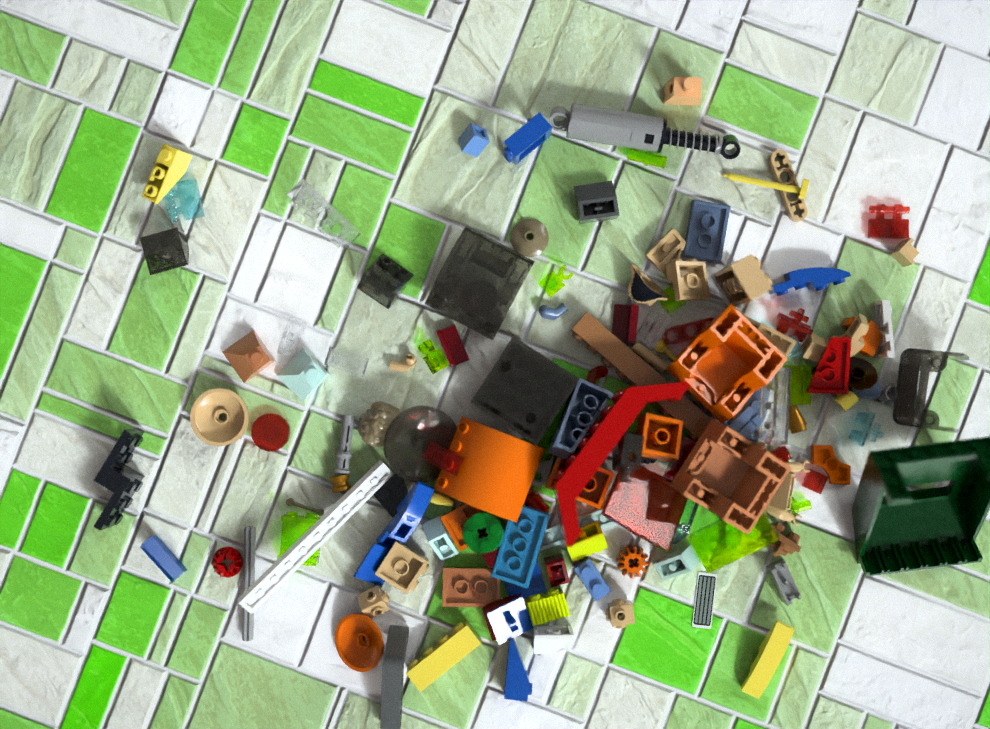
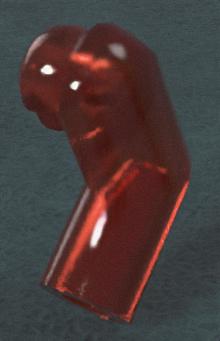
[586,366,608,385]

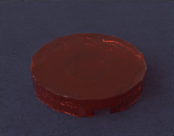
[251,413,290,452]

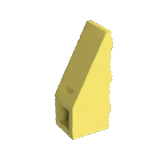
[142,143,192,204]

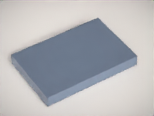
[682,199,731,263]

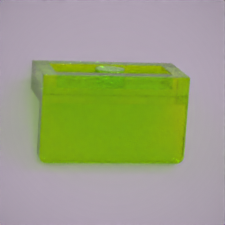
[783,366,812,405]

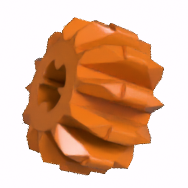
[616,545,649,578]

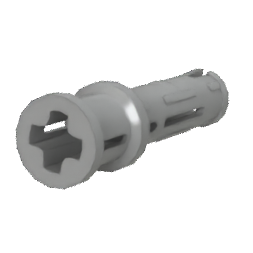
[333,415,355,474]

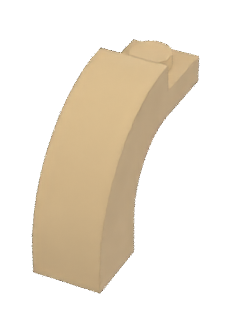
[800,314,869,363]

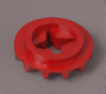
[211,547,243,578]

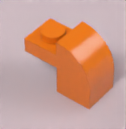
[840,317,881,357]

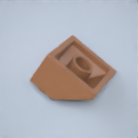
[222,330,276,383]

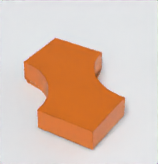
[810,445,851,485]

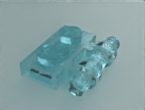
[164,178,205,223]

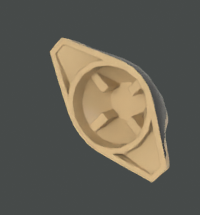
[628,263,669,306]

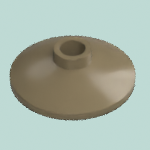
[511,219,549,257]

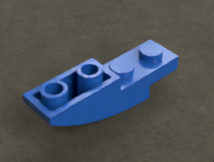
[769,267,851,296]
[376,481,434,548]

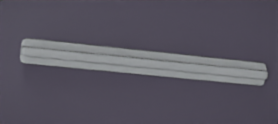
[242,526,256,641]

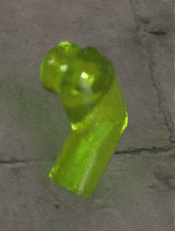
[790,496,812,513]

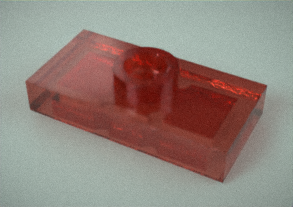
[422,441,464,476]

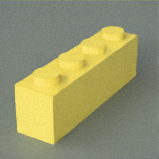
[406,621,481,692]

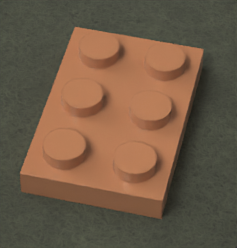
[442,567,500,608]

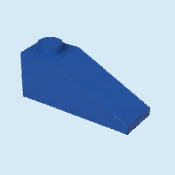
[504,638,532,701]

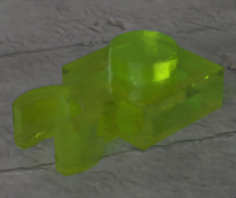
[538,265,573,298]

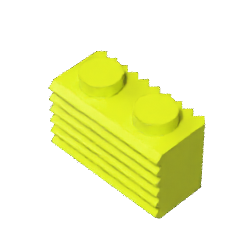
[565,521,608,562]
[526,588,570,626]

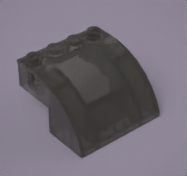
[425,225,535,340]

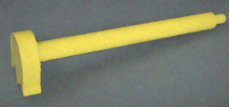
[723,173,810,199]

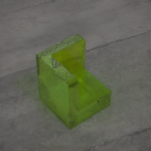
[659,285,686,314]

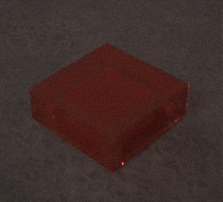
[801,469,828,494]

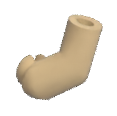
[389,354,417,372]

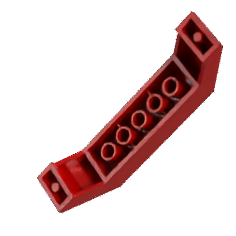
[552,382,690,547]

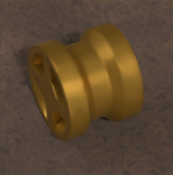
[329,474,351,493]

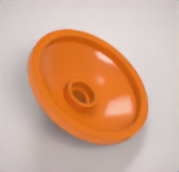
[335,613,384,672]

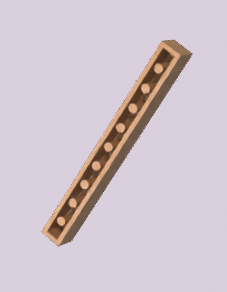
[571,312,711,442]

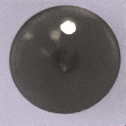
[384,405,457,483]

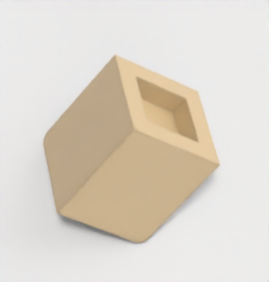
[890,237,919,267]

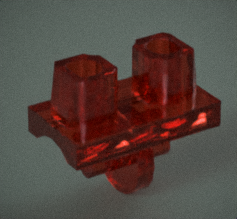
[775,308,813,342]

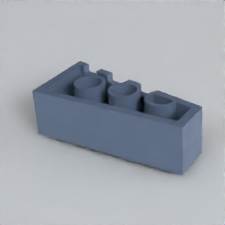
[548,378,614,460]

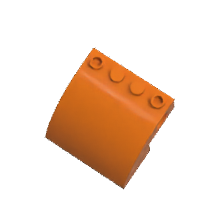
[666,304,787,423]
[434,417,545,522]

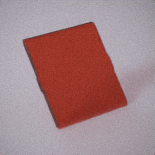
[601,457,688,553]

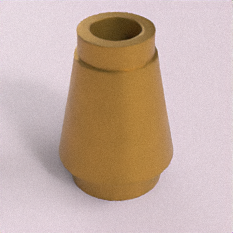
[785,404,807,434]

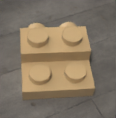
[666,258,710,301]
[375,540,429,594]

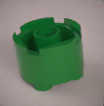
[463,513,504,553]

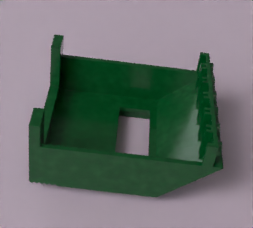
[852,436,990,577]

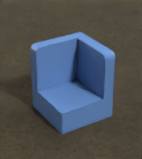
[458,123,490,157]

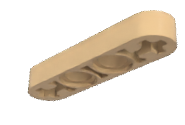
[769,150,808,222]

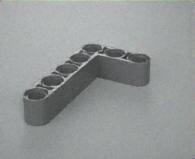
[380,625,409,729]

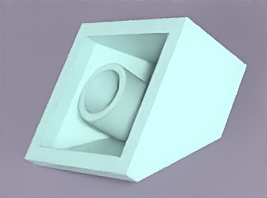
[276,348,330,402]

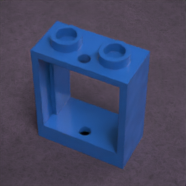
[503,112,552,165]

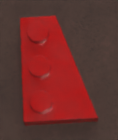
[807,336,852,394]

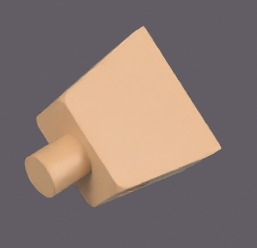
[664,76,702,106]

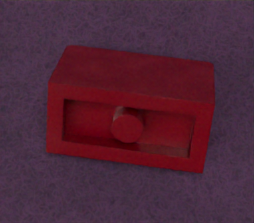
[612,304,639,344]
[436,324,469,367]

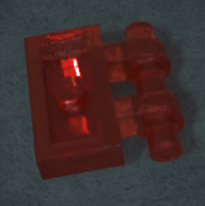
[868,204,910,240]

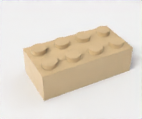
[713,253,772,306]

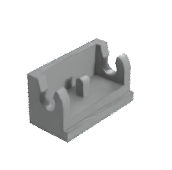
[766,559,802,606]

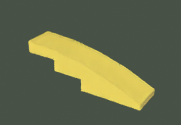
[741,620,795,699]

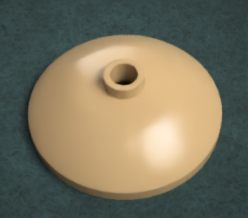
[190,388,249,446]

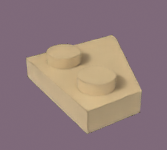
[645,228,686,279]

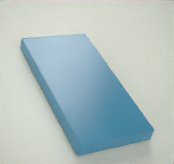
[491,505,551,589]

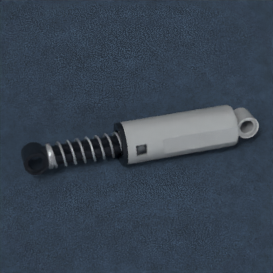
[549,103,741,159]

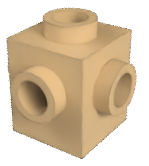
[357,585,390,619]
[605,599,635,629]

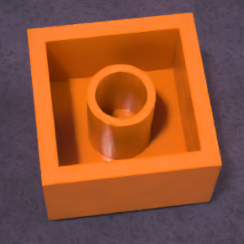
[633,413,684,462]

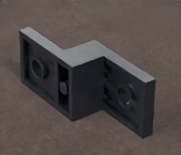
[94,428,144,531]

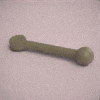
[286,498,324,516]

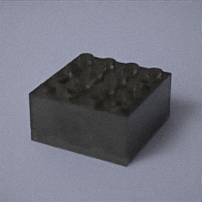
[470,336,580,445]

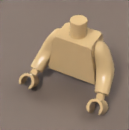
[765,461,810,526]

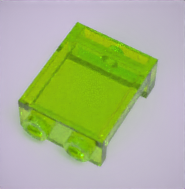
[277,511,321,566]

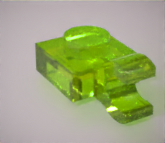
[418,339,450,374]

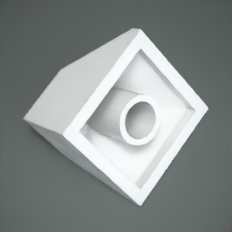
[533,625,574,657]

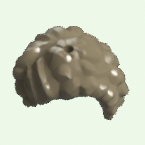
[357,401,403,447]

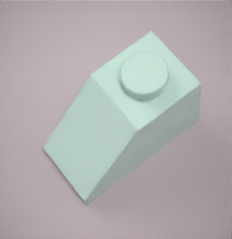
[422,516,459,562]
[653,543,702,581]

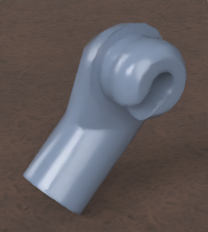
[539,303,568,320]

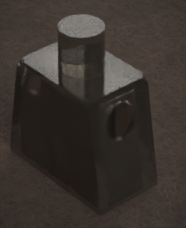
[612,432,644,483]

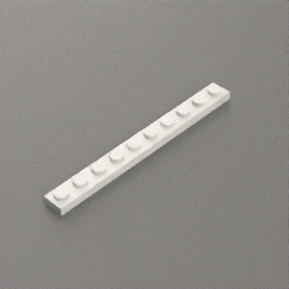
[237,460,394,614]

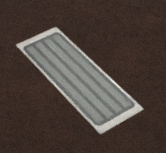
[692,572,717,629]

